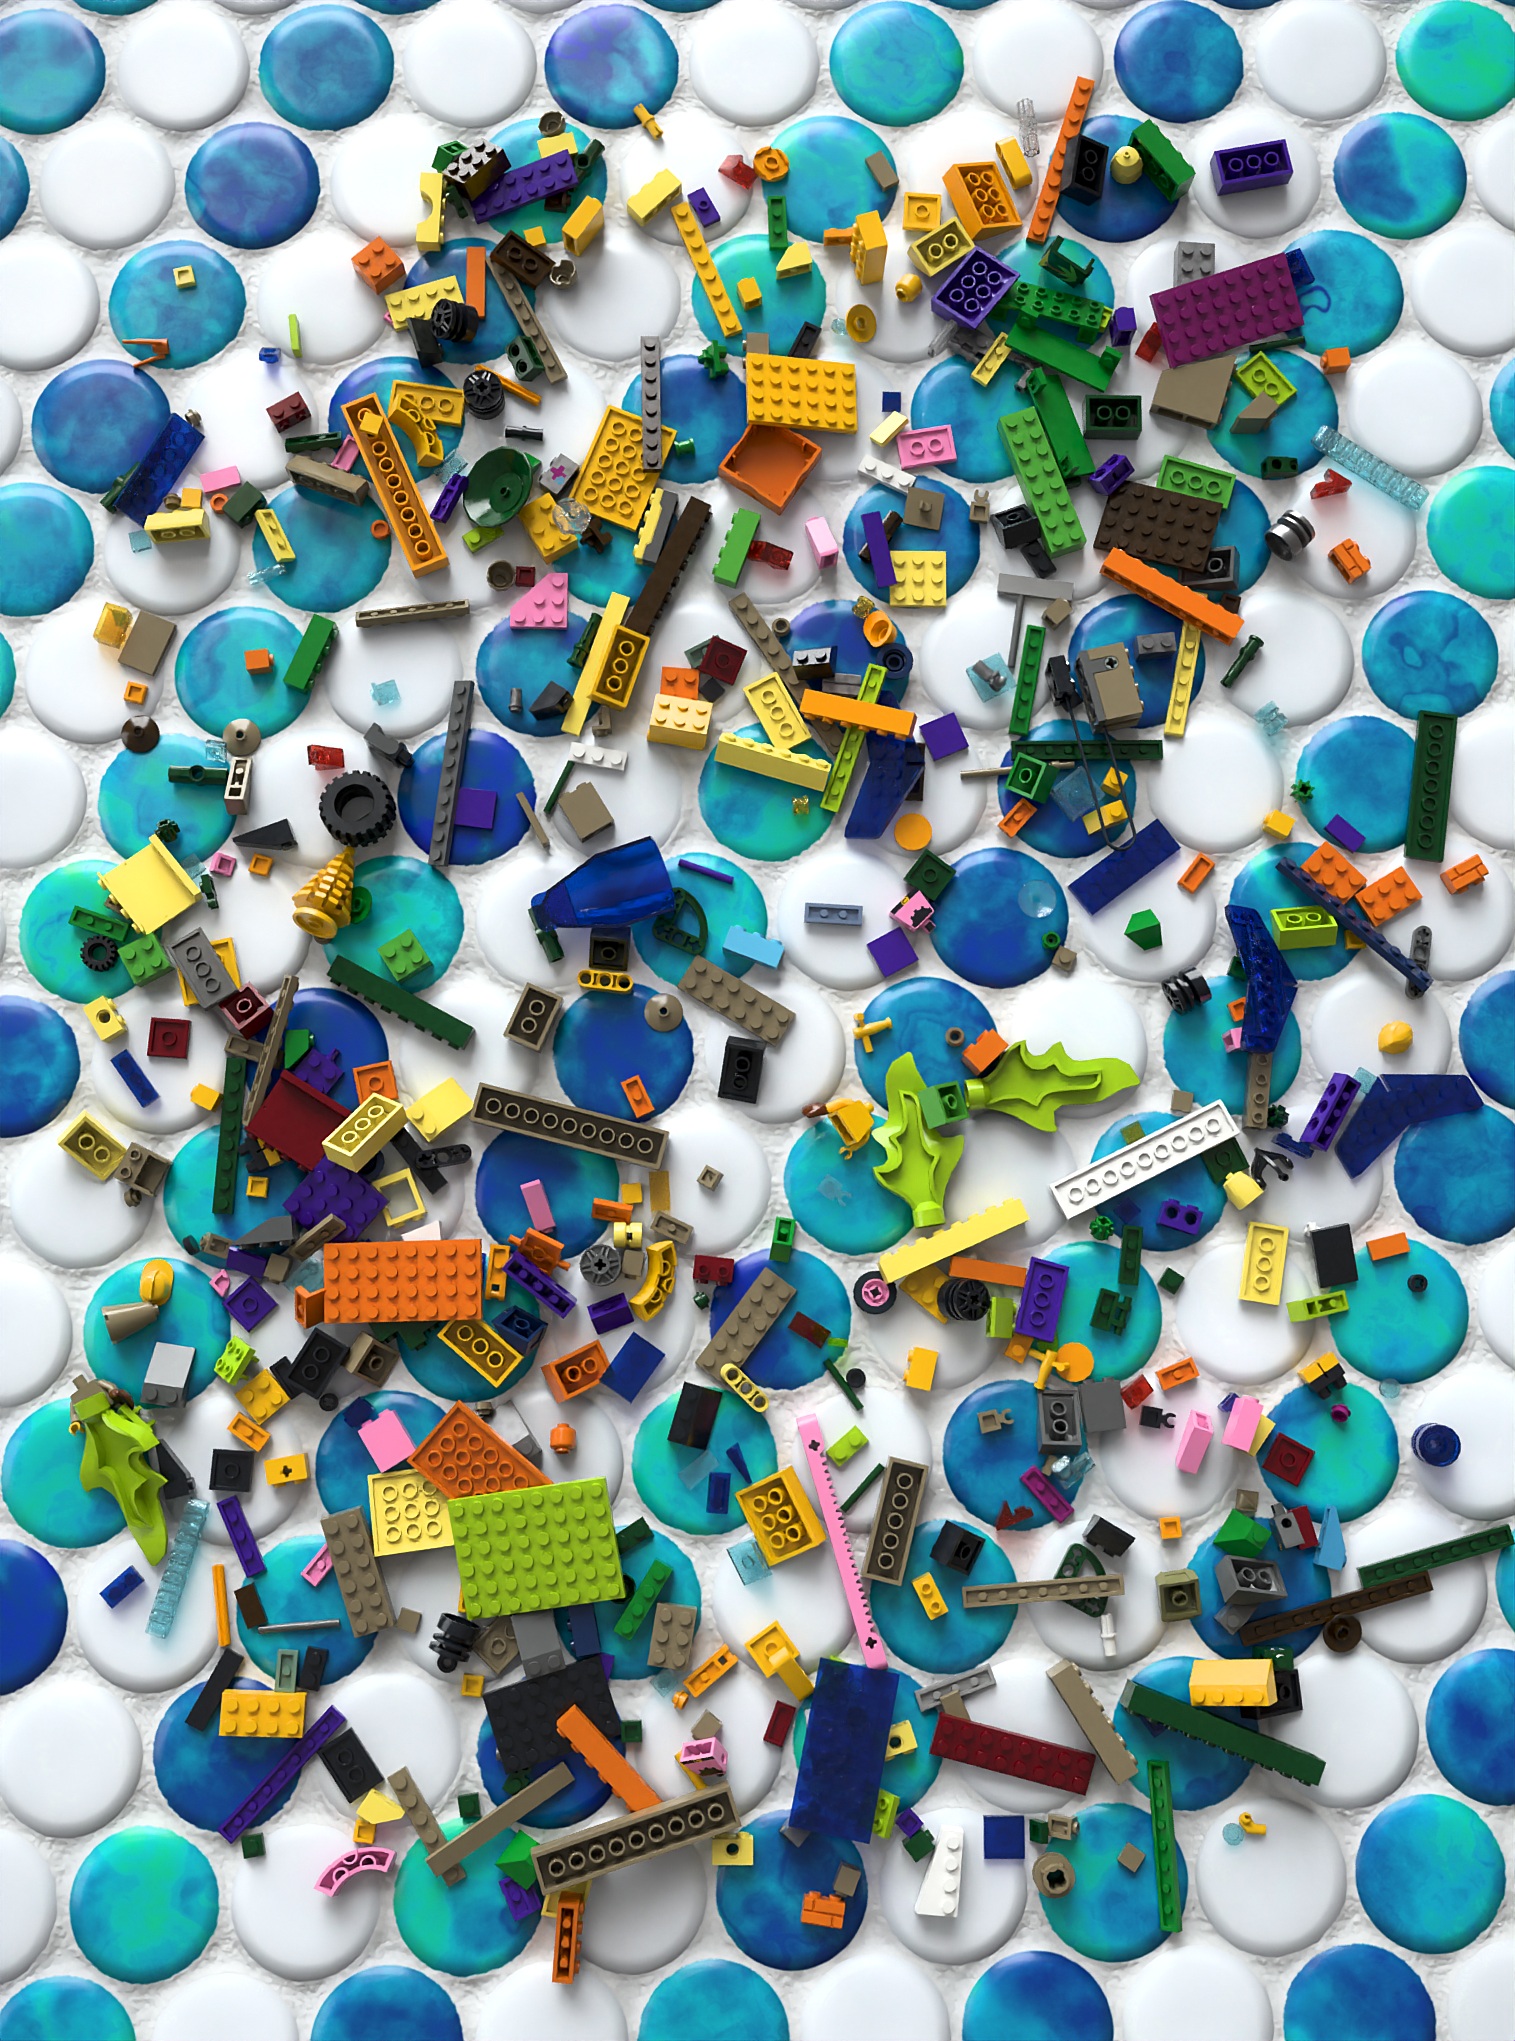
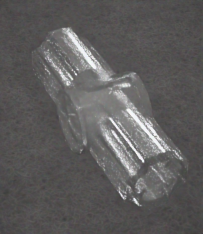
[1016,98,1040,157]

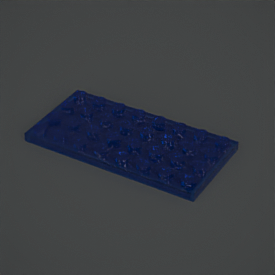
[788,1657,900,1844]

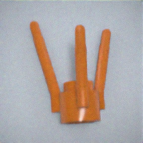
[122,339,170,368]

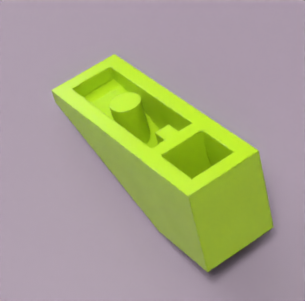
[1286,1290,1349,1323]

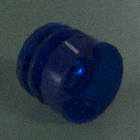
[1411,1423,1461,1467]

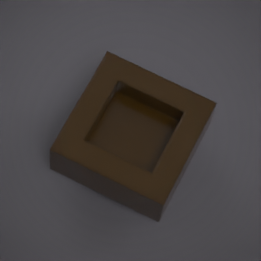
[1219,592,1241,615]

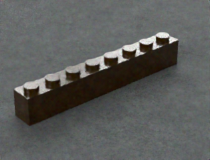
[625,496,713,637]

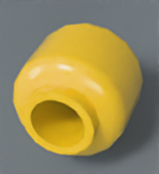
[895,274,923,302]

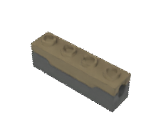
[1242,1049,1273,1131]

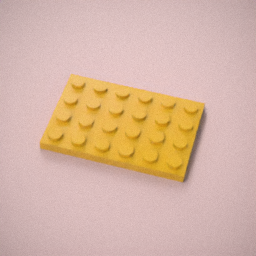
[745,353,857,434]
[566,404,677,533]

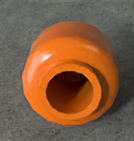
[550,1423,576,1454]

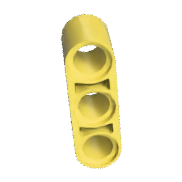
[720,1363,769,1412]

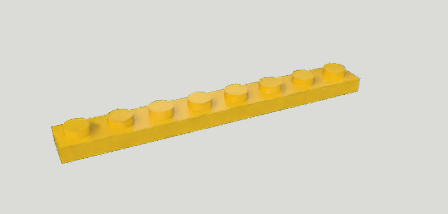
[670,201,742,339]

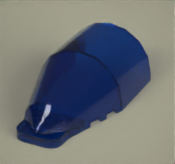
[531,836,676,931]

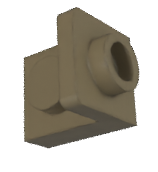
[592,706,612,737]
[199,1232,233,1259]
[1048,1814,1080,1840]

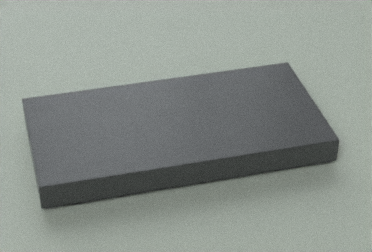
[167,927,240,1012]

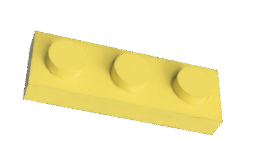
[971,332,1013,387]
[254,509,296,563]

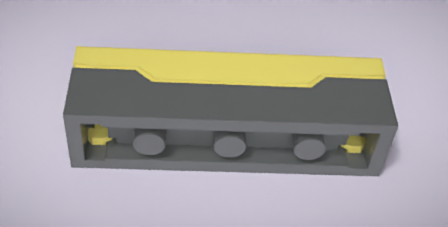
[633,488,679,568]

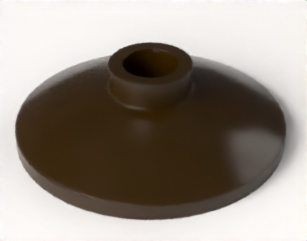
[121,716,160,753]
[1323,1613,1362,1652]

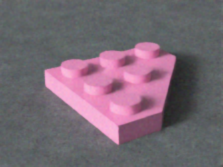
[510,573,568,630]

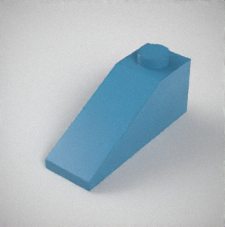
[1313,1504,1347,1571]

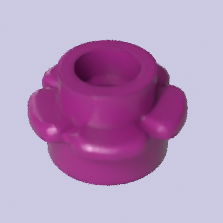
[1331,1404,1351,1422]

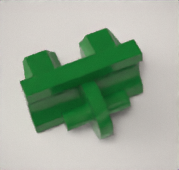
[698,340,729,380]

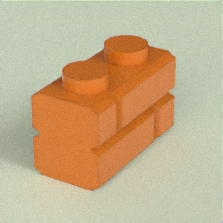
[1328,538,1372,585]
[1440,854,1489,895]
[800,1891,845,1929]

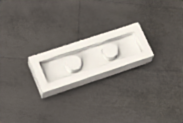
[857,454,916,496]
[568,742,628,772]

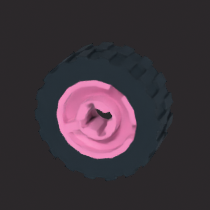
[853,1271,897,1314]

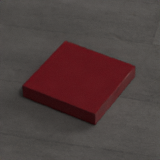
[698,635,748,686]
[147,1017,192,1059]
[1261,1432,1315,1487]

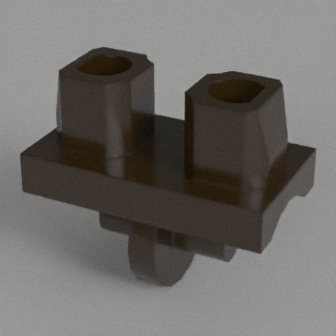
[580,516,613,555]

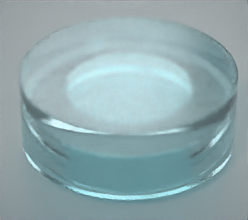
[831,319,848,335]
[1379,1378,1401,1398]
[1222,1823,1244,1846]

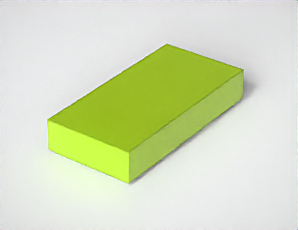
[288,314,302,358]

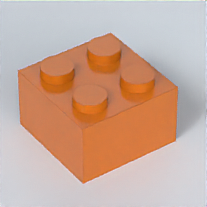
[351,236,406,295]
[961,1028,1009,1077]

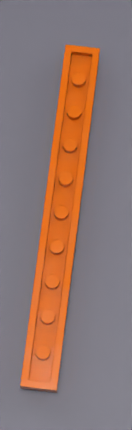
[1026,76,1095,246]

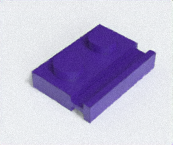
[498,1876,542,1922]

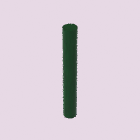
[1249,336,1305,353]
[543,760,575,814]
[823,1358,864,1411]
[840,1463,885,1513]

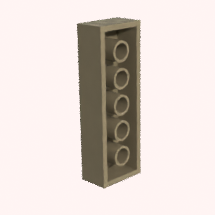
[860,1455,929,1586]
[320,1505,397,1638]
[1045,1658,1139,1785]

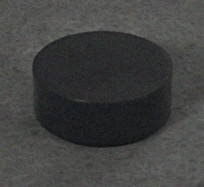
[183,1235,200,1256]
[846,1368,866,1388]

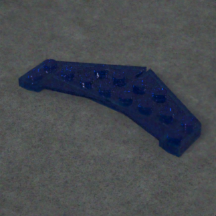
[844,690,926,839]
[1224,904,1298,1055]
[1334,1074,1485,1179]

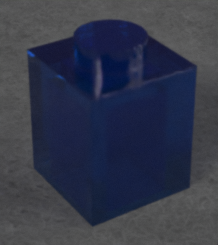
[343,1396,376,1428]

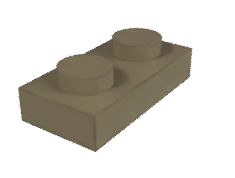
[650,1210,694,1245]

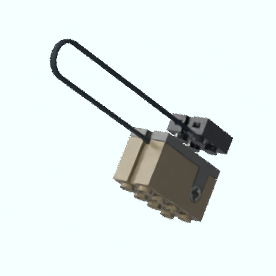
[1045,642,1144,851]

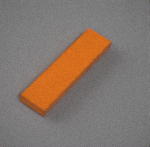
[466,247,486,319]
[948,1256,1027,1287]

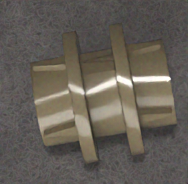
[1032,1852,1075,1899]

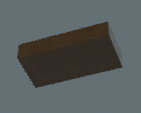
[234,1583,268,1629]

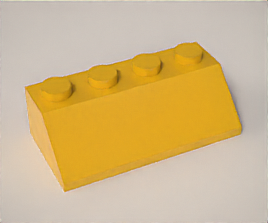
[1189,1659,1277,1706]

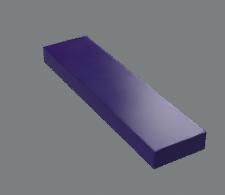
[861,511,897,589]
[216,1495,267,1578]

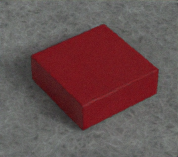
[515,566,536,587]

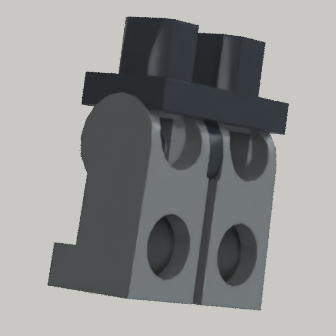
[363,722,415,770]

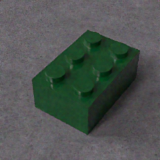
[1082,395,1142,440]

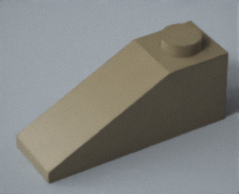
[224,757,252,815]

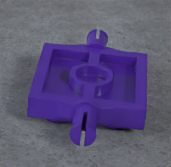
[292,1047,344,1095]

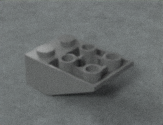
[233,1216,300,1250]

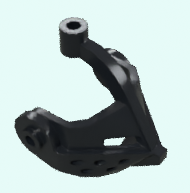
[1251,1147,1294,1191]

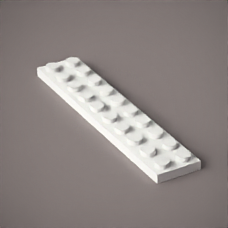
[1049,1099,1240,1221]

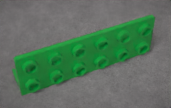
[987,281,1105,345]
[1004,305,1123,393]
[1025,367,1096,479]

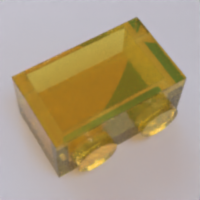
[93,602,133,649]

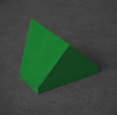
[1124,909,1162,951]

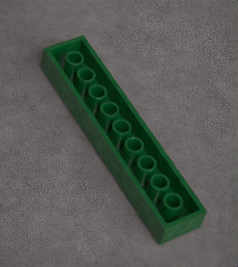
[1119,1679,1326,1787]

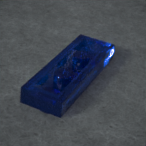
[110,1049,161,1108]

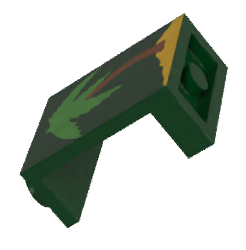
[1038,235,1095,288]

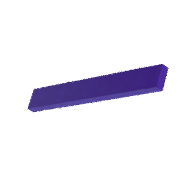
[217,1704,347,1844]

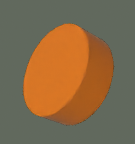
[210,494,229,514]
[370,520,390,540]

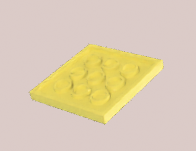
[368,1469,455,1557]

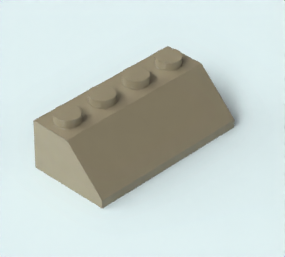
[285,455,370,508]

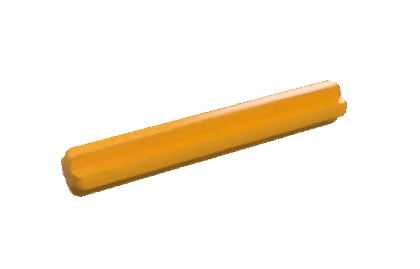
[474,364,541,406]
[212,1564,231,1646]

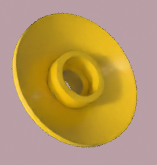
[845,304,876,343]

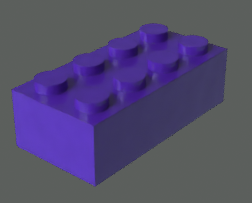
[1210,139,1293,196]

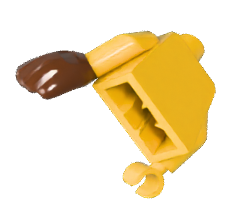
[801,1099,874,1159]

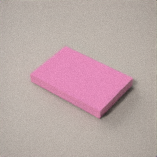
[895,425,957,470]

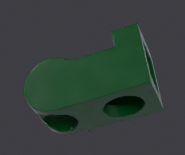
[1261,456,1299,480]

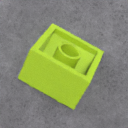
[986,1297,1017,1339]

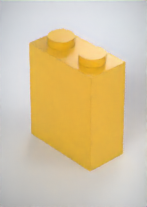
[562,195,604,257]

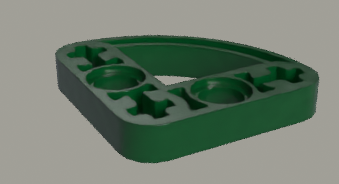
[652,887,708,956]
[1053,1543,1108,1618]

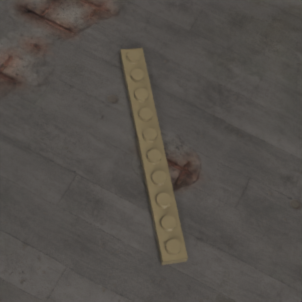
[729,592,844,756]

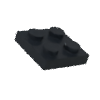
[209,1449,255,1492]

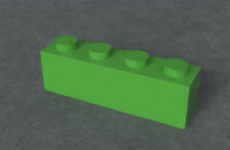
[712,508,761,589]

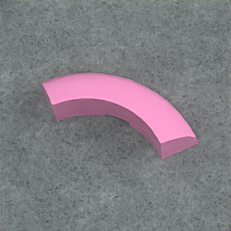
[314,1847,397,1897]

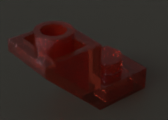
[747,541,794,570]

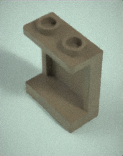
[558,781,615,843]

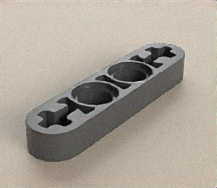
[1405,926,1432,1000]

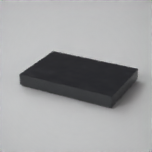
[1309,1223,1358,1288]
[317,1727,385,1804]

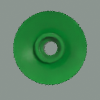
[349,886,372,924]

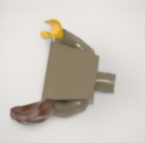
[69,1375,134,1437]

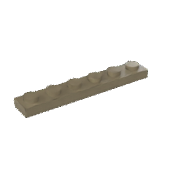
[355,599,470,628]
[387,1766,467,1887]

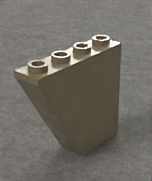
[1149,355,1237,431]

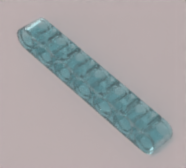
[1311,425,1429,511]
[145,1497,210,1639]

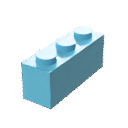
[722,925,785,971]

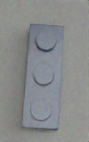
[804,902,863,926]

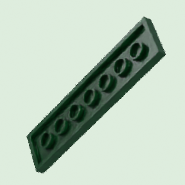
[1403,710,1458,863]

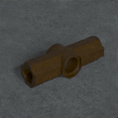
[858,510,903,565]

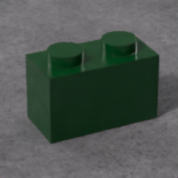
[222,481,267,529]

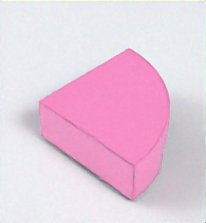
[209,1269,230,1297]

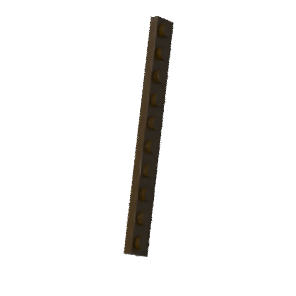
[1238,1570,1434,1647]

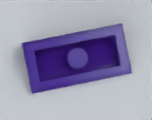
[226,1246,268,1279]

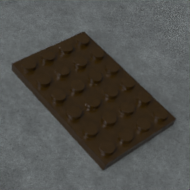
[1093,480,1224,575]

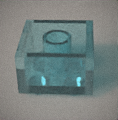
[1049,766,1105,823]

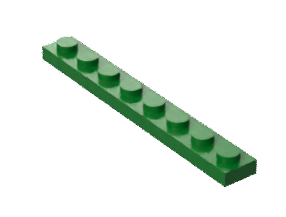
[1147,1759,1183,1933]

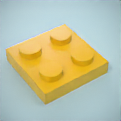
[902,192,941,232]
[235,1368,291,1425]
[744,1620,800,1678]

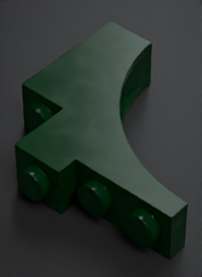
[367,1320,449,1352]

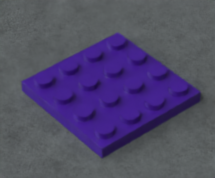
[282,1155,389,1243]

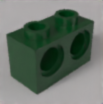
[504,335,546,382]

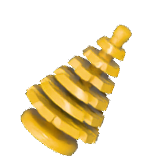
[292,846,356,939]

